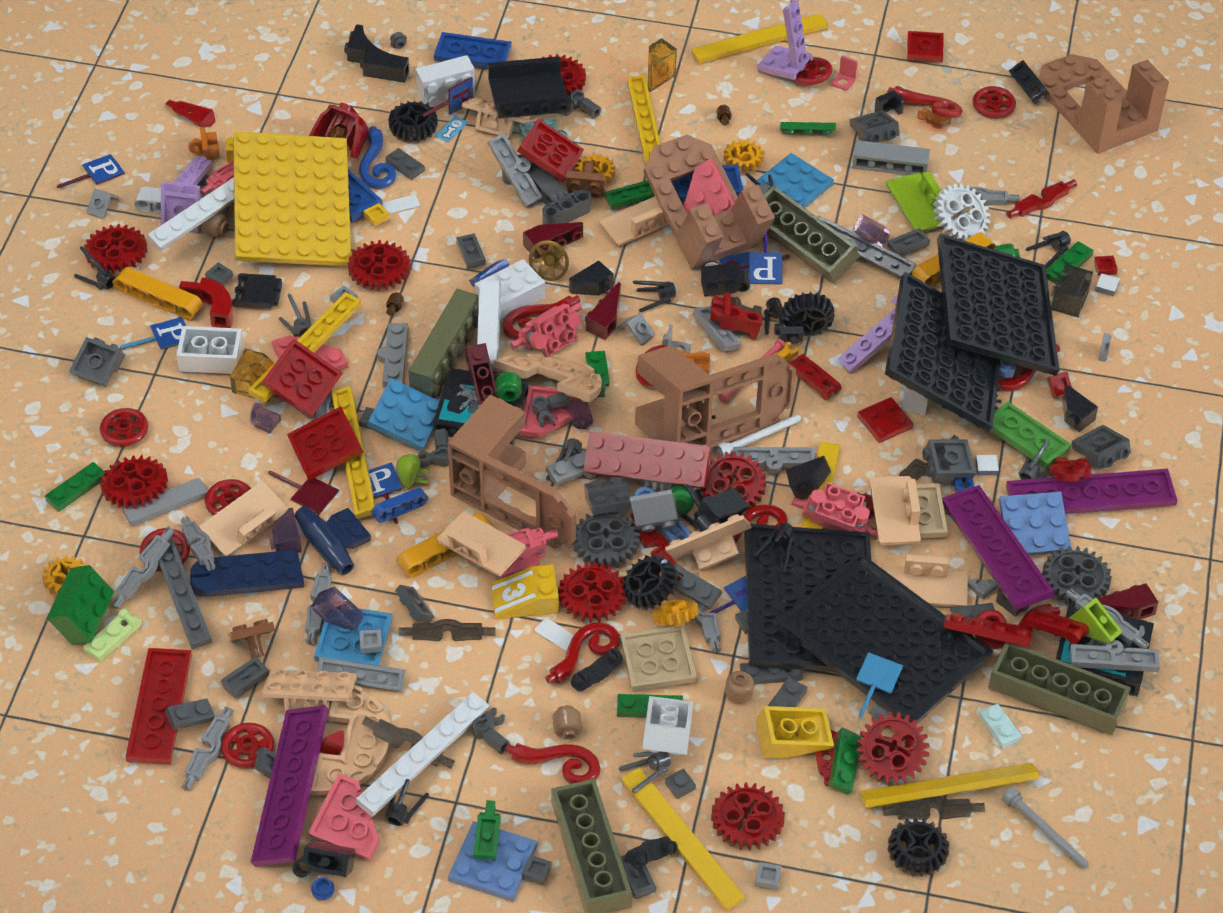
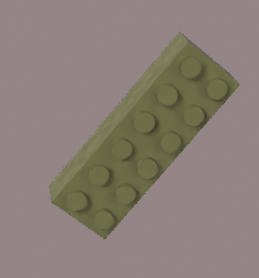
[764,185,860,284]
[408,289,479,399]
[988,642,1131,735]
[551,779,632,913]

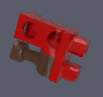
[710,292,762,339]

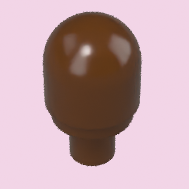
[716,104,732,126]
[386,292,404,316]

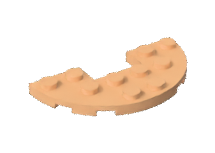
[494,353,602,402]
[310,685,391,796]

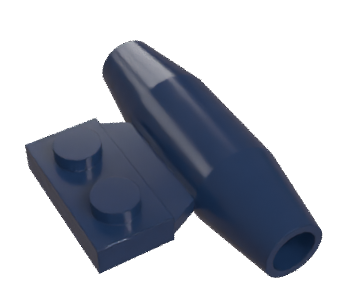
[294,506,371,575]

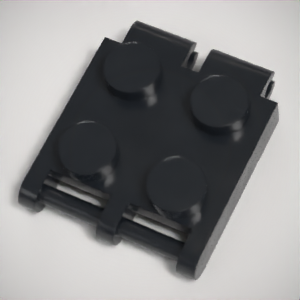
[232,273,283,309]

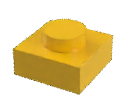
[363,203,390,227]

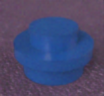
[311,877,335,900]

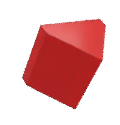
[320,730,344,755]

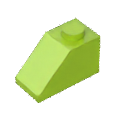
[1069,598,1123,643]

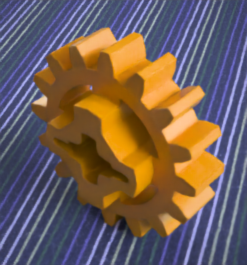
[724,139,764,173]
[575,153,615,186]
[42,555,87,597]
[652,599,699,627]

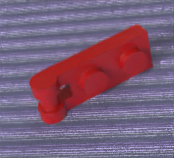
[789,354,842,400]
[1025,609,1089,644]

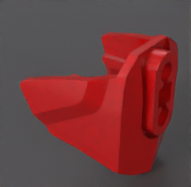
[309,102,369,158]

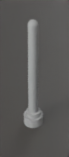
[1002,787,1088,868]

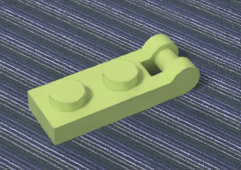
[83,608,142,663]

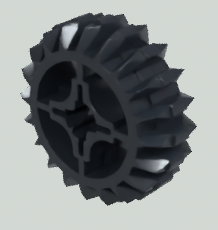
[388,100,438,143]
[782,291,835,336]
[622,554,678,610]
[887,817,950,877]

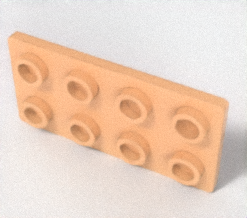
[462,96,541,138]
[599,196,669,246]
[869,476,921,545]
[199,481,289,556]
[437,511,526,576]
[665,515,752,571]
[883,554,968,607]
[262,668,357,719]

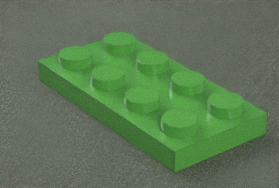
[990,402,1072,469]

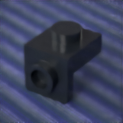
[874,90,904,115]
[774,317,804,344]

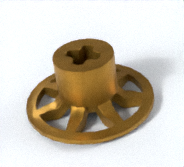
[529,240,569,281]

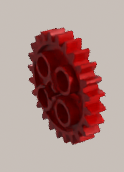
[542,54,586,95]
[84,224,148,274]
[348,240,411,291]
[700,451,766,509]
[100,455,169,509]
[558,562,626,623]
[857,712,930,785]
[711,782,785,851]

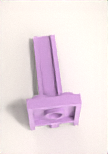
[757,0,813,80]
[161,157,212,231]
[838,295,898,373]

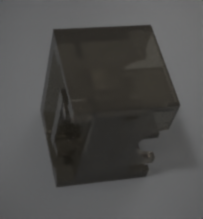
[1051,264,1093,318]

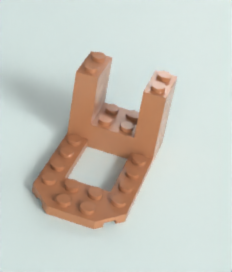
[1038,54,1169,154]
[643,135,775,270]
[635,345,796,447]
[448,395,576,549]

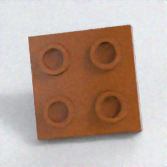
[566,161,606,198]
[228,619,275,659]

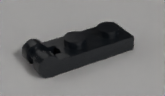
[1009,60,1050,104]

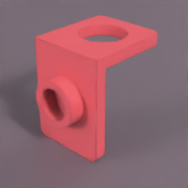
[831,55,858,91]

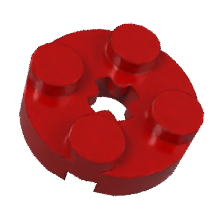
[1049,457,1091,482]

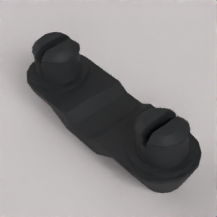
[571,648,623,692]
[625,836,678,868]

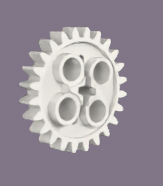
[933,183,991,241]

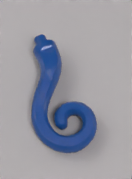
[359,126,396,189]

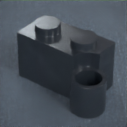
[701,262,750,297]
[694,488,749,532]
[292,840,356,878]

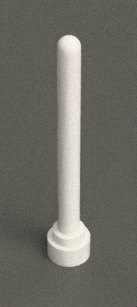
[715,415,801,458]

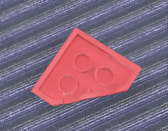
[684,158,735,216]
[272,335,348,371]
[519,385,588,438]
[308,773,380,861]

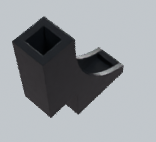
[344,24,410,83]

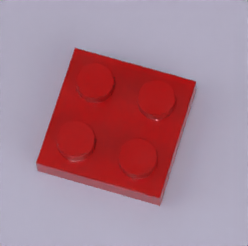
[907,31,944,62]
[857,397,914,443]

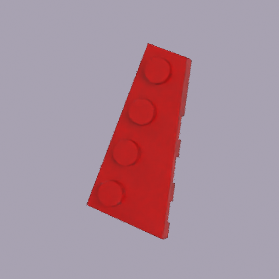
[944,613,1032,647]

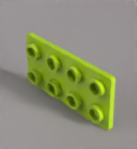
[886,171,943,232]

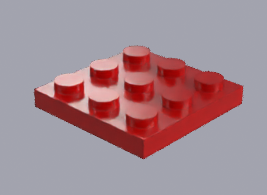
[517,118,584,183]
[261,339,343,419]
[287,406,364,481]

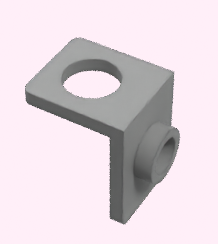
[87,188,119,218]
[617,313,654,345]
[662,325,691,353]

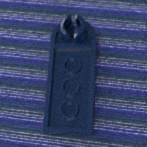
[190,549,304,597]

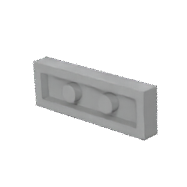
[692,306,741,352]

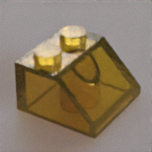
[648,38,677,92]
[230,349,274,402]

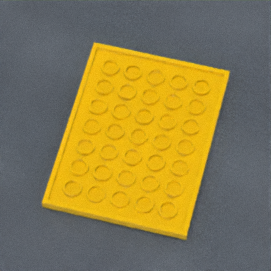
[233,131,351,267]

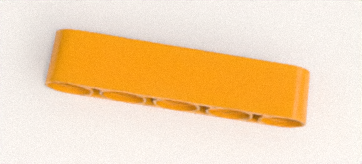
[911,232,996,287]
[113,267,203,320]
[396,513,493,578]

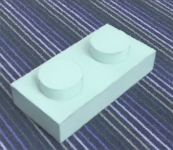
[978,704,1022,749]

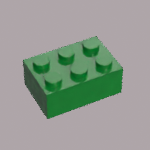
[46,565,114,645]

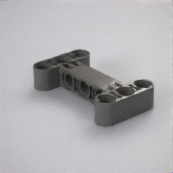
[502,154,591,224]

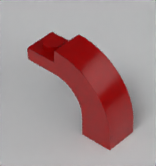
[179,277,234,328]

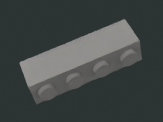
[852,140,930,175]

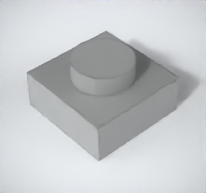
[359,629,383,654]
[755,862,782,890]

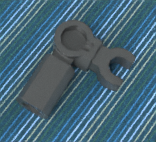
[565,90,601,118]
[532,392,571,428]
[418,428,449,468]
[472,708,509,754]

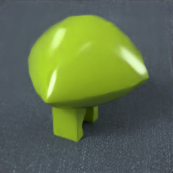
[396,454,430,489]

